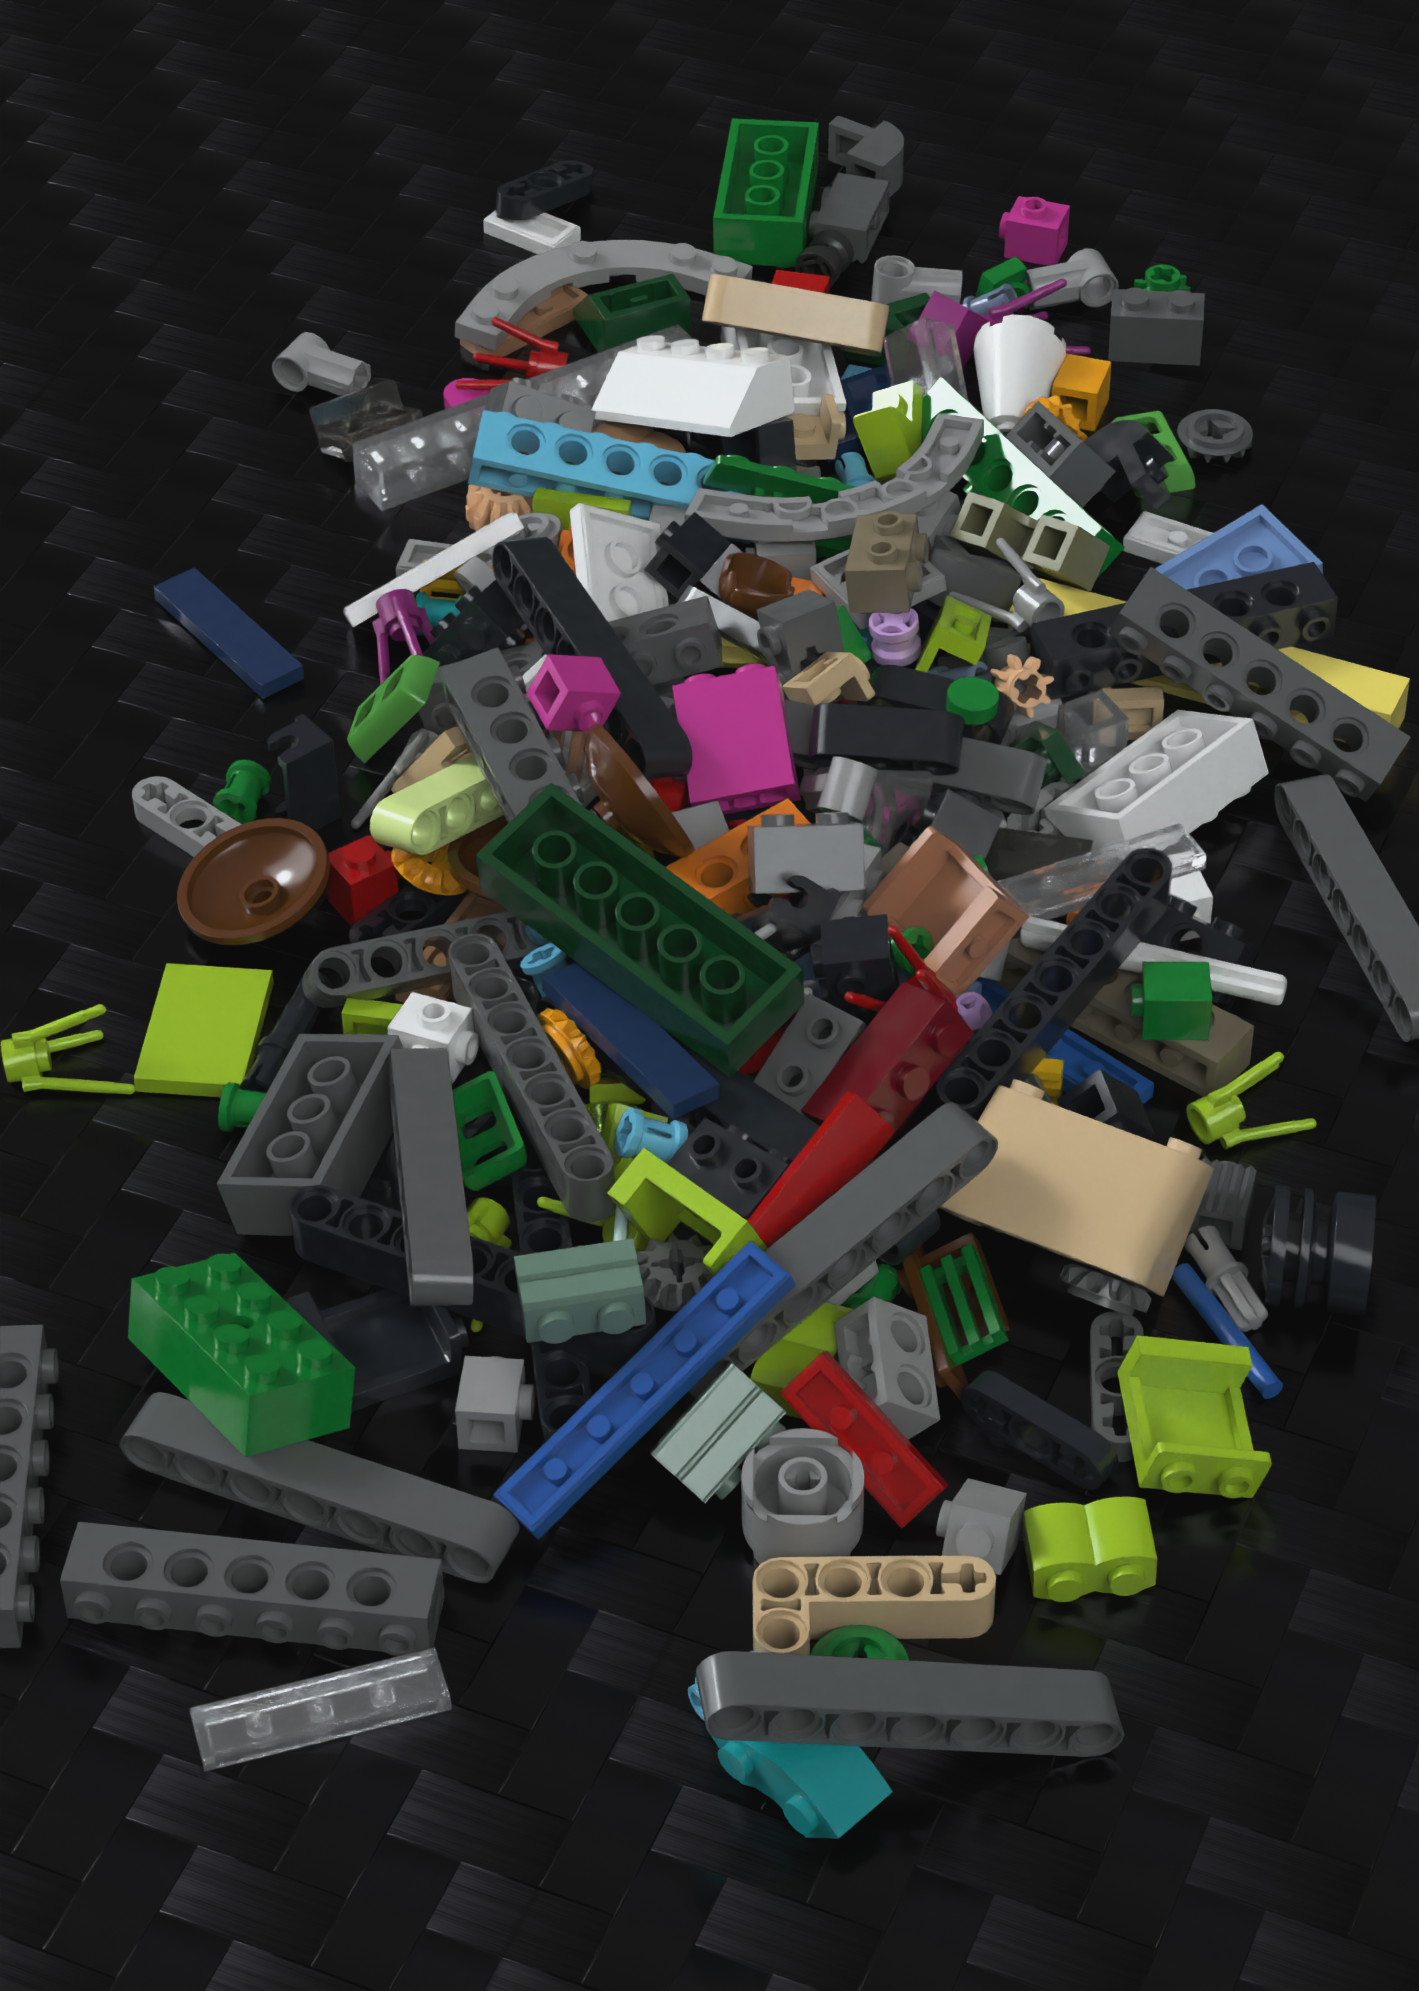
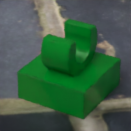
[976,256,1032,314]

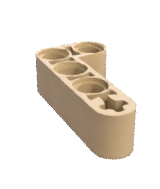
[702,274,889,357]
[753,1555,996,1655]

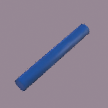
[1171,1263,1283,1399]

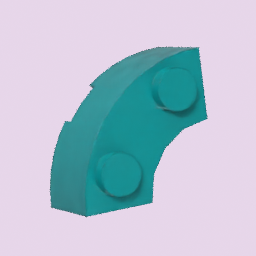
[711,1735,893,1839]

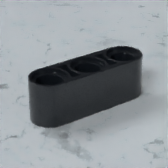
[859,665,1015,745]
[808,703,965,776]

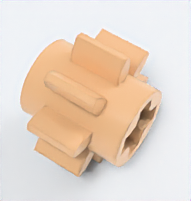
[990,654,1054,718]

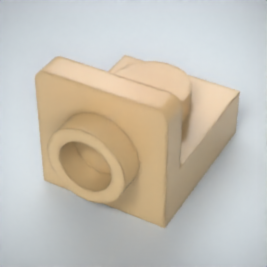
[785,394,846,460]
[782,651,875,706]
[1087,687,1164,741]

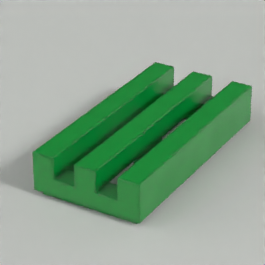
[920,1243,1009,1366]

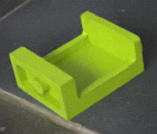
[607,1148,768,1276]
[1117,1335,1272,1498]

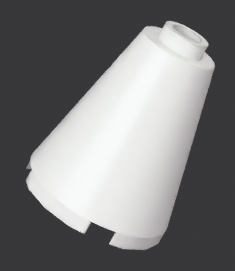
[974,314,1066,436]

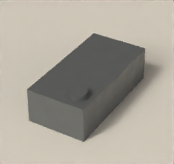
[217,1034,403,1236]

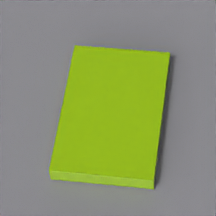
[134,963,274,1098]

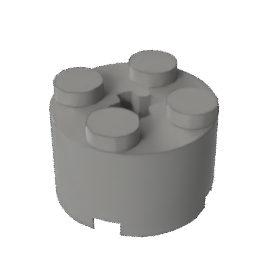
[741,1428,864,1564]

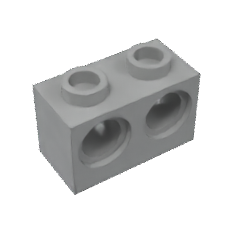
[835,1297,940,1439]

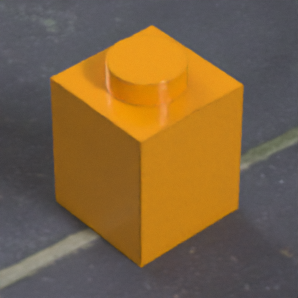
[1051,354,1111,432]

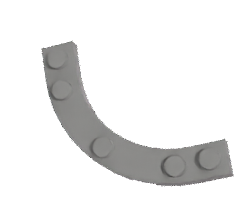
[455,240,753,350]
[684,413,984,545]

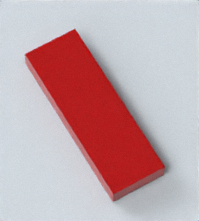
[747,1091,895,1248]
[780,1350,949,1528]

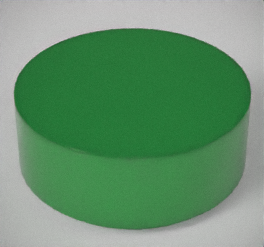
[946,677,999,725]

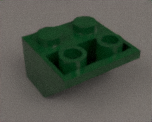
[573,273,691,365]

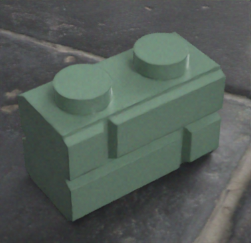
[514,1238,646,1344]
[649,1361,786,1503]

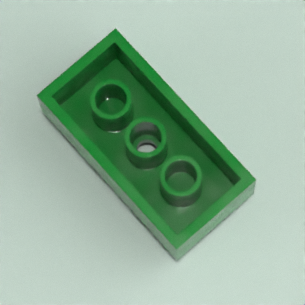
[713,118,819,269]
[128,1253,355,1458]

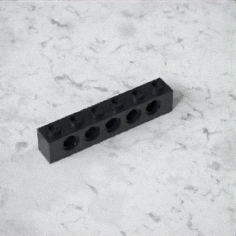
[1030,562,1338,700]

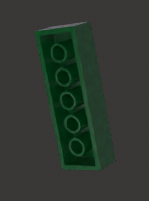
[476,783,804,1078]

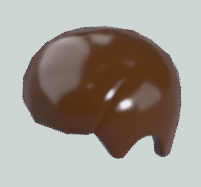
[718,552,795,621]

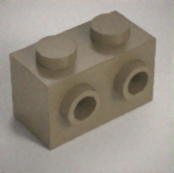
[844,511,929,613]

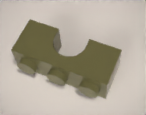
[949,492,1111,592]

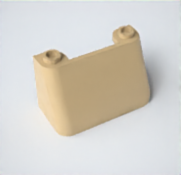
[939,1079,1214,1297]

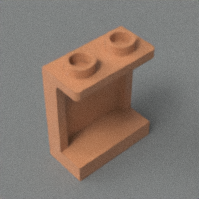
[862,826,1030,996]

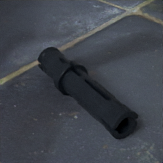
[240,972,333,1093]

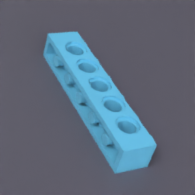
[468,410,751,545]

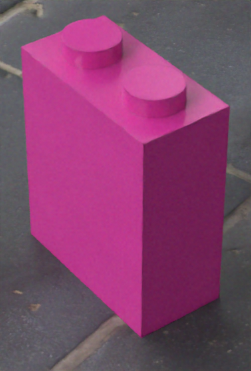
[672,664,801,815]

